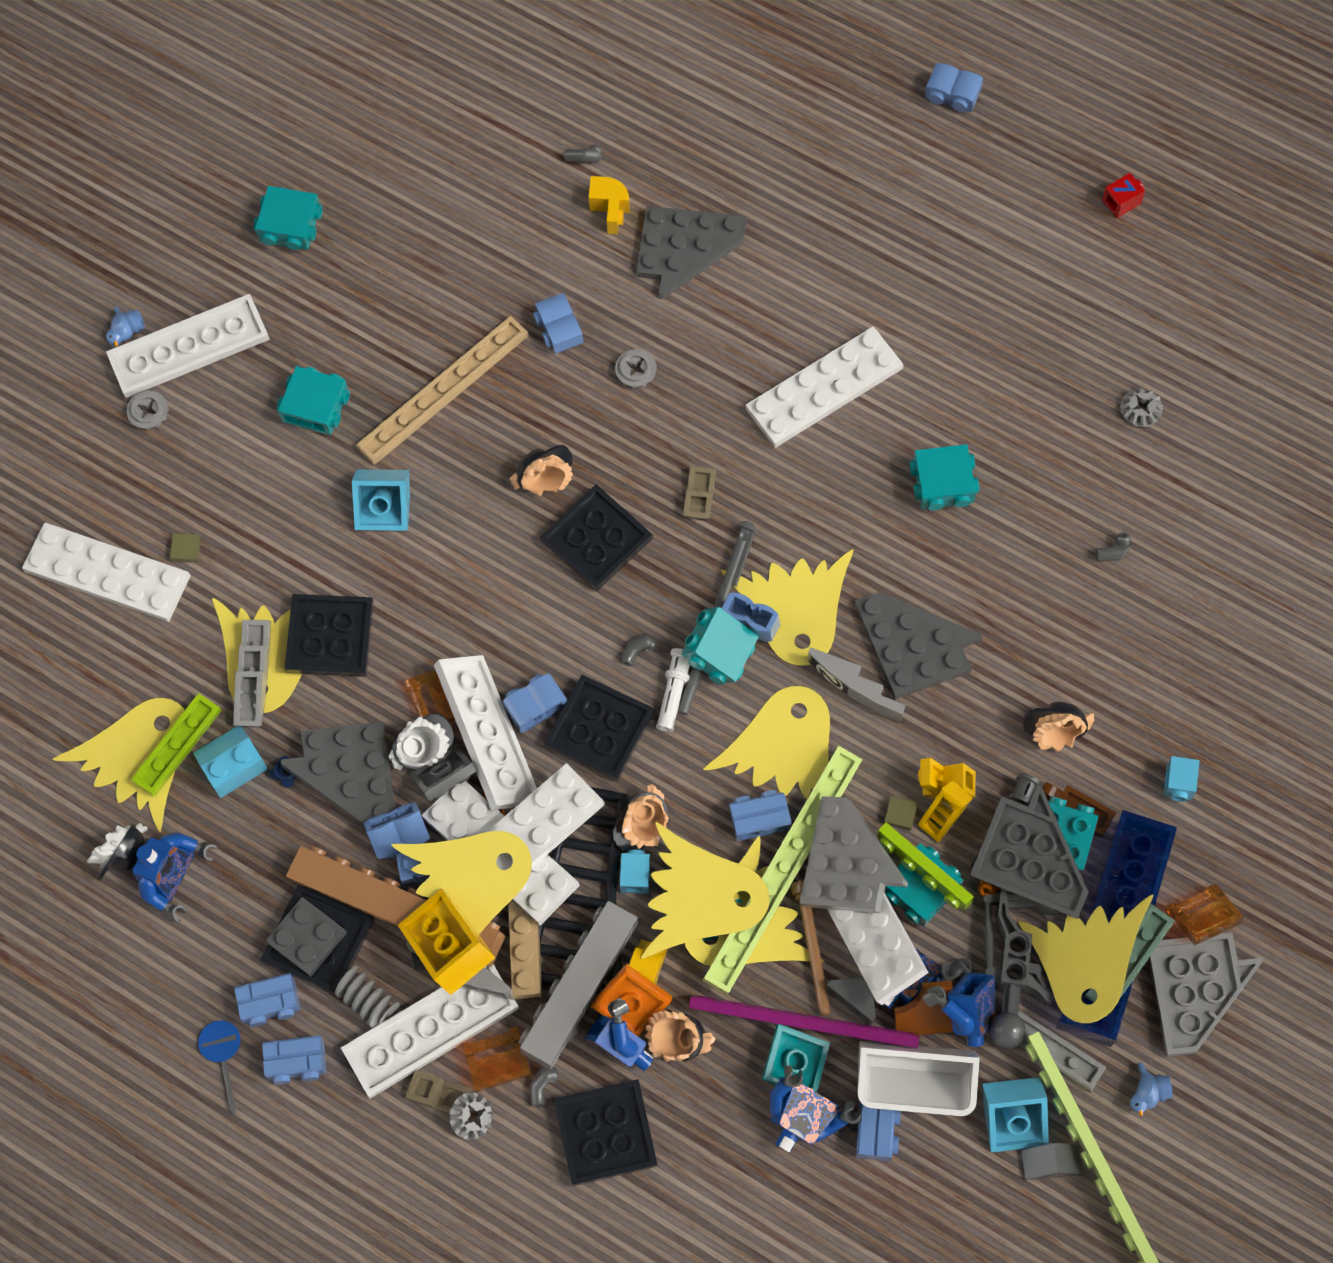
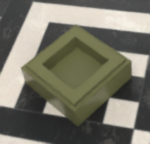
[170,534,201,562]
[884,796,918,831]

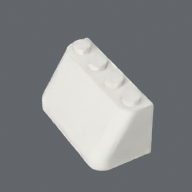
[858,1041,980,1116]

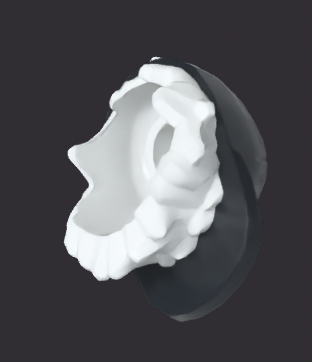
[389,713,455,770]
[87,823,148,881]

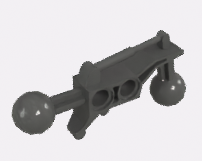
[983,888,1061,1049]

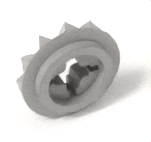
[615,349,657,389]
[1120,386,1163,427]
[127,391,169,431]
[450,1092,494,1140]

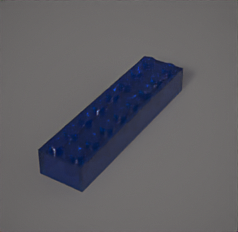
[1055,810,1177,1047]

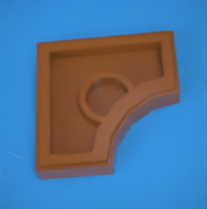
[894,980,953,1035]

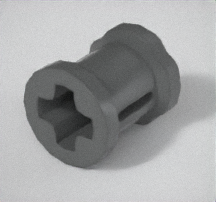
[1008,773,1041,806]

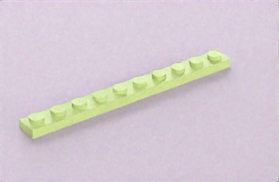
[702,746,863,995]
[1025,1032,1159,1263]

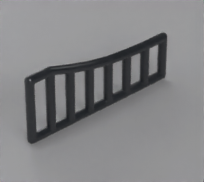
[539,787,630,995]

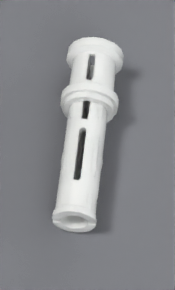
[656,648,690,732]

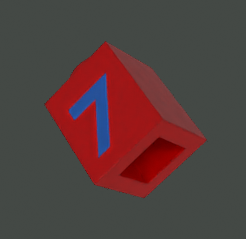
[1102,173,1145,218]

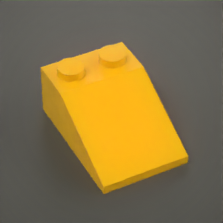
[398,888,495,995]

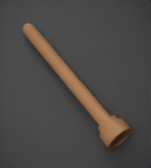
[791,880,830,1016]

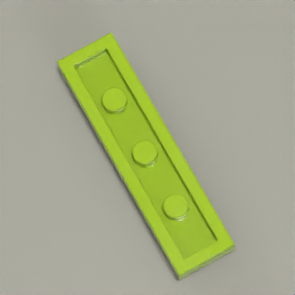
[131,693,222,797]
[877,822,974,912]

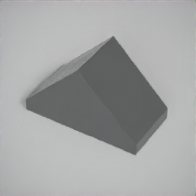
[826,977,876,1026]
[1021,1143,1084,1180]

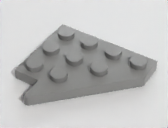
[799,796,908,913]
[1148,932,1263,1057]

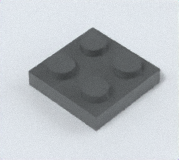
[409,744,477,801]
[266,897,347,977]

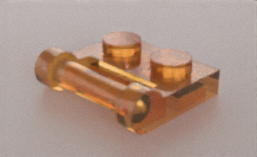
[403,669,455,722]
[1165,884,1243,946]
[462,1026,532,1092]

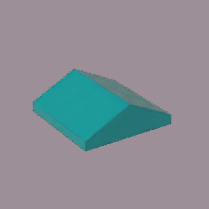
[761,1024,830,1092]

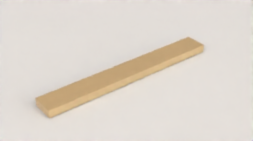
[356,316,529,465]

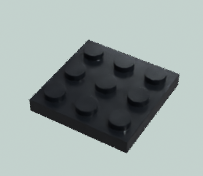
[540,484,653,592]
[284,594,374,677]
[544,674,655,782]
[260,884,375,995]
[554,1079,658,1187]

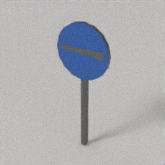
[198,1021,241,1114]

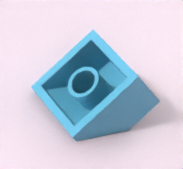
[352,469,410,531]
[193,726,268,798]
[982,1077,1049,1152]

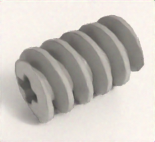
[335,966,400,1028]

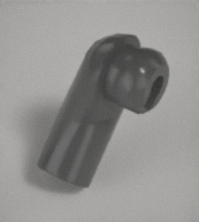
[564,144,602,163]
[1096,532,1132,561]
[620,633,657,667]
[530,1067,559,1107]

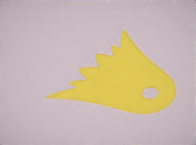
[721,549,853,666]
[212,598,302,713]
[703,686,830,799]
[53,698,185,832]
[641,822,769,959]
[391,831,532,934]
[685,836,824,966]
[1018,894,1153,1023]

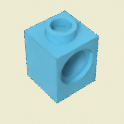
[1164,756,1199,802]
[620,850,650,894]

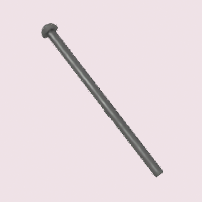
[677,521,756,715]

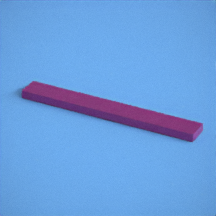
[689,995,920,1049]

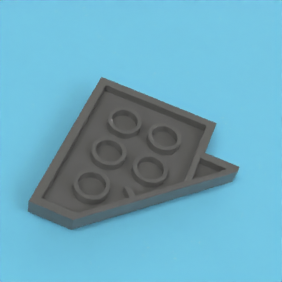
[636,206,747,299]
[855,592,982,699]
[281,722,396,828]
[970,784,1088,919]

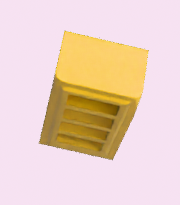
[917,781,972,843]

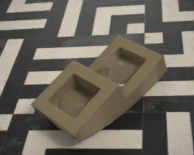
[683,466,717,520]
[405,1070,473,1114]

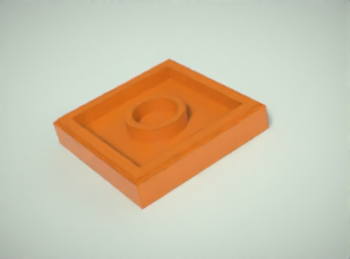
[591,964,672,1037]

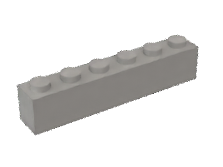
[519,901,638,1070]

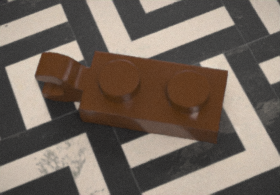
[1042,782,1117,838]

